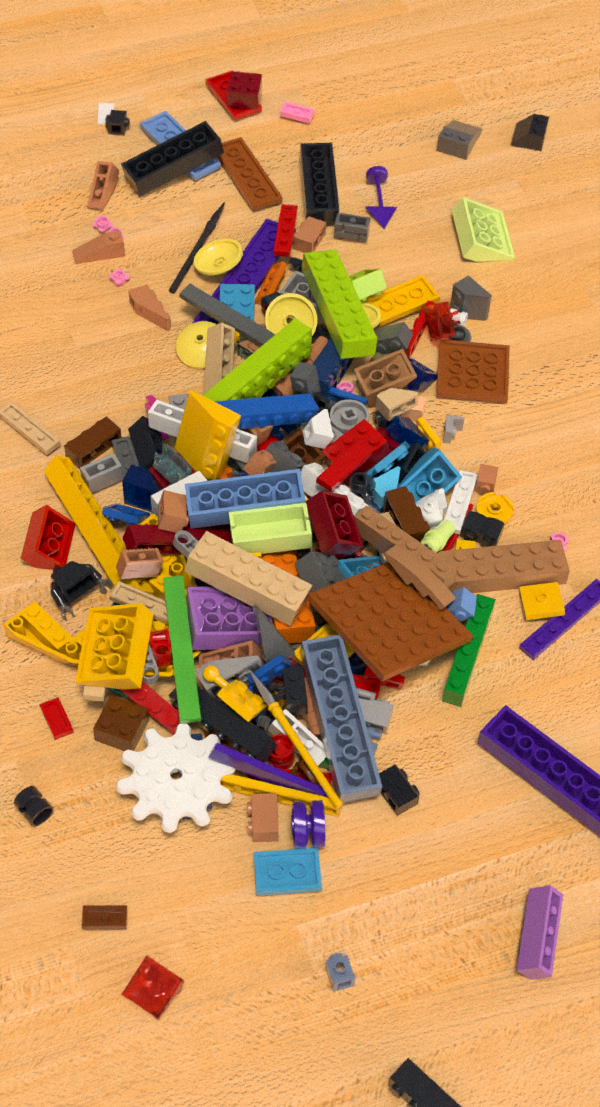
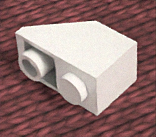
[302,409,334,449]

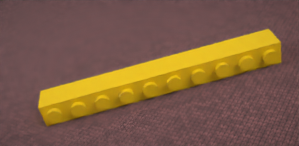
[44,455,155,595]

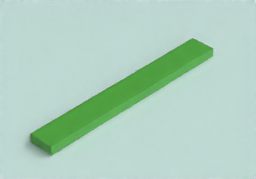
[163,576,201,723]

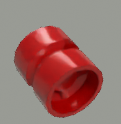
[268,734,295,769]

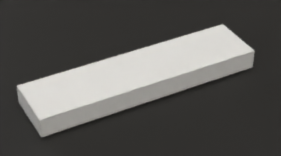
[444,470,478,535]

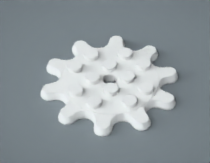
[116,723,236,833]

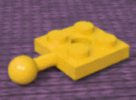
[203,665,267,722]

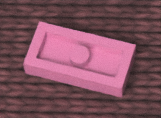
[280,101,315,124]

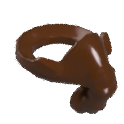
[290,759,318,785]

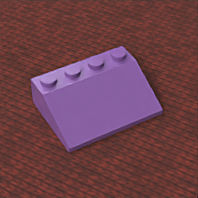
[187,587,273,650]

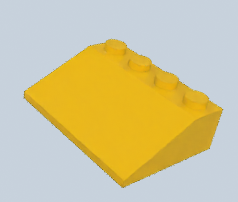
[175,390,241,480]
[75,603,154,690]

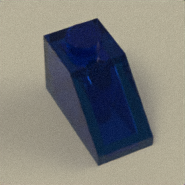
[386,416,429,449]

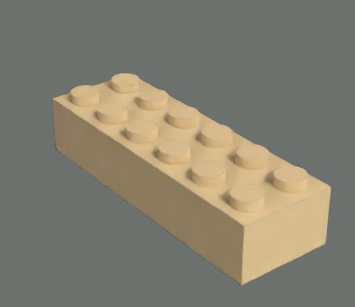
[184,531,312,626]

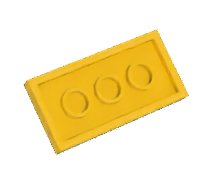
[363,275,440,326]

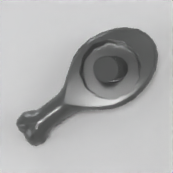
[435,320,472,342]

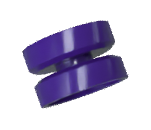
[291,800,326,849]

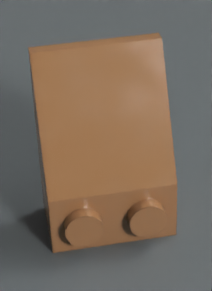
[354,349,417,407]

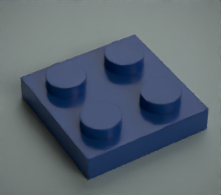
[102,503,150,525]

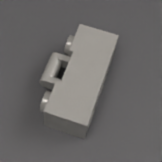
[356,688,393,734]

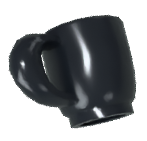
[349,472,376,503]

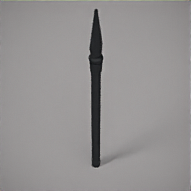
[169,202,225,294]

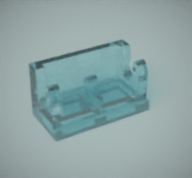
[153,444,192,484]

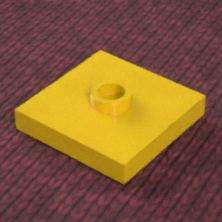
[519,582,565,620]

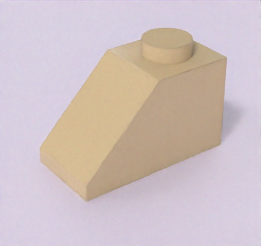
[376,388,419,421]

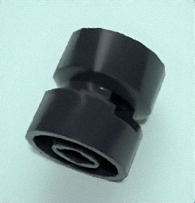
[13,786,54,827]

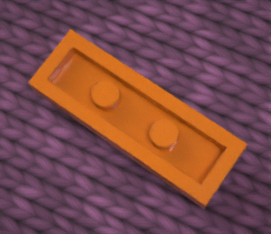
[255,261,287,305]

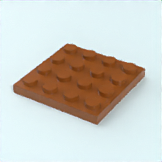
[436,339,510,403]

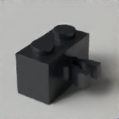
[269,666,308,715]

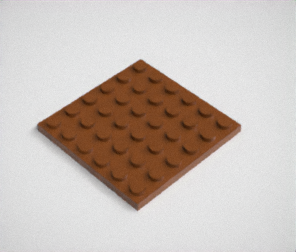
[307,562,473,681]

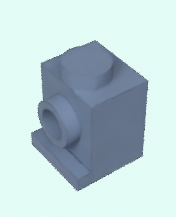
[325,953,356,992]

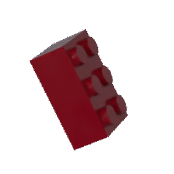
[305,490,364,557]

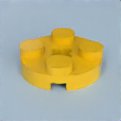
[475,492,513,525]

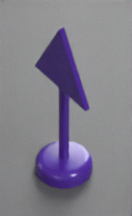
[365,166,397,229]

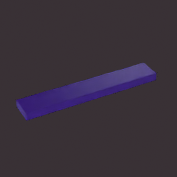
[519,579,600,661]
[208,743,328,797]

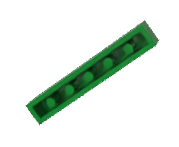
[442,594,496,707]

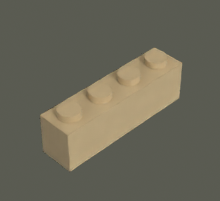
[204,323,235,394]

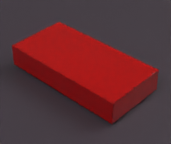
[39,697,74,740]

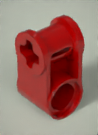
[149,628,172,668]

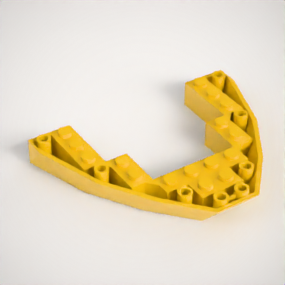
[4,514,201,677]

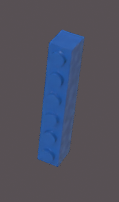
[215,393,319,429]

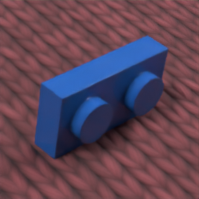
[248,655,292,686]

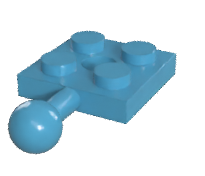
[363,441,410,477]

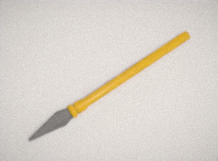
[250,672,343,809]

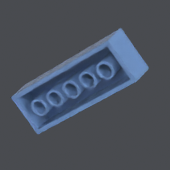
[185,469,305,529]

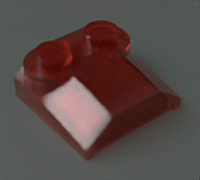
[121,955,185,1020]

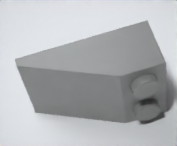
[195,655,263,702]

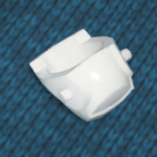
[416,488,448,529]

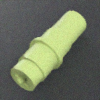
[420,520,455,553]

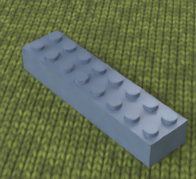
[300,635,382,803]

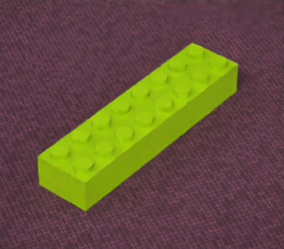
[302,250,378,359]
[202,318,312,402]

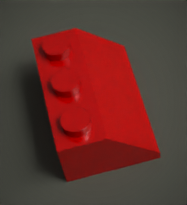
[20,505,76,570]

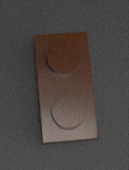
[82,905,128,930]

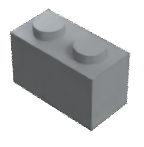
[80,453,123,493]

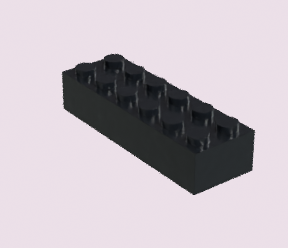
[121,121,224,197]
[300,143,340,225]

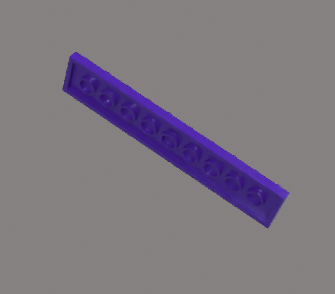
[192,218,296,324]

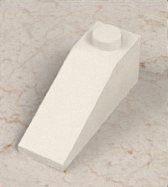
[268,709,327,766]

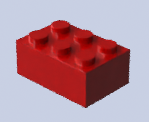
[322,419,390,485]

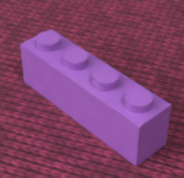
[517,885,563,980]

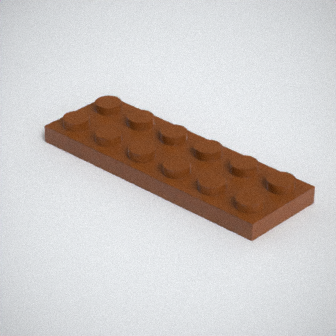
[217,137,283,211]

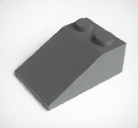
[437,120,483,160]

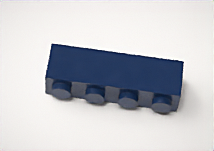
[312,338,349,393]

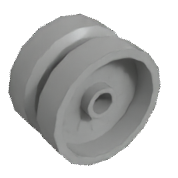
[329,399,370,434]

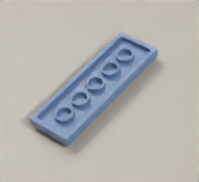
[140,111,221,181]

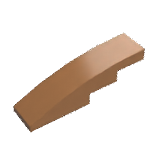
[383,544,456,610]

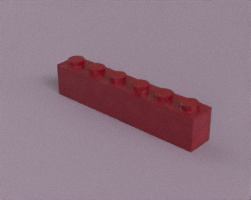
[122,524,232,555]

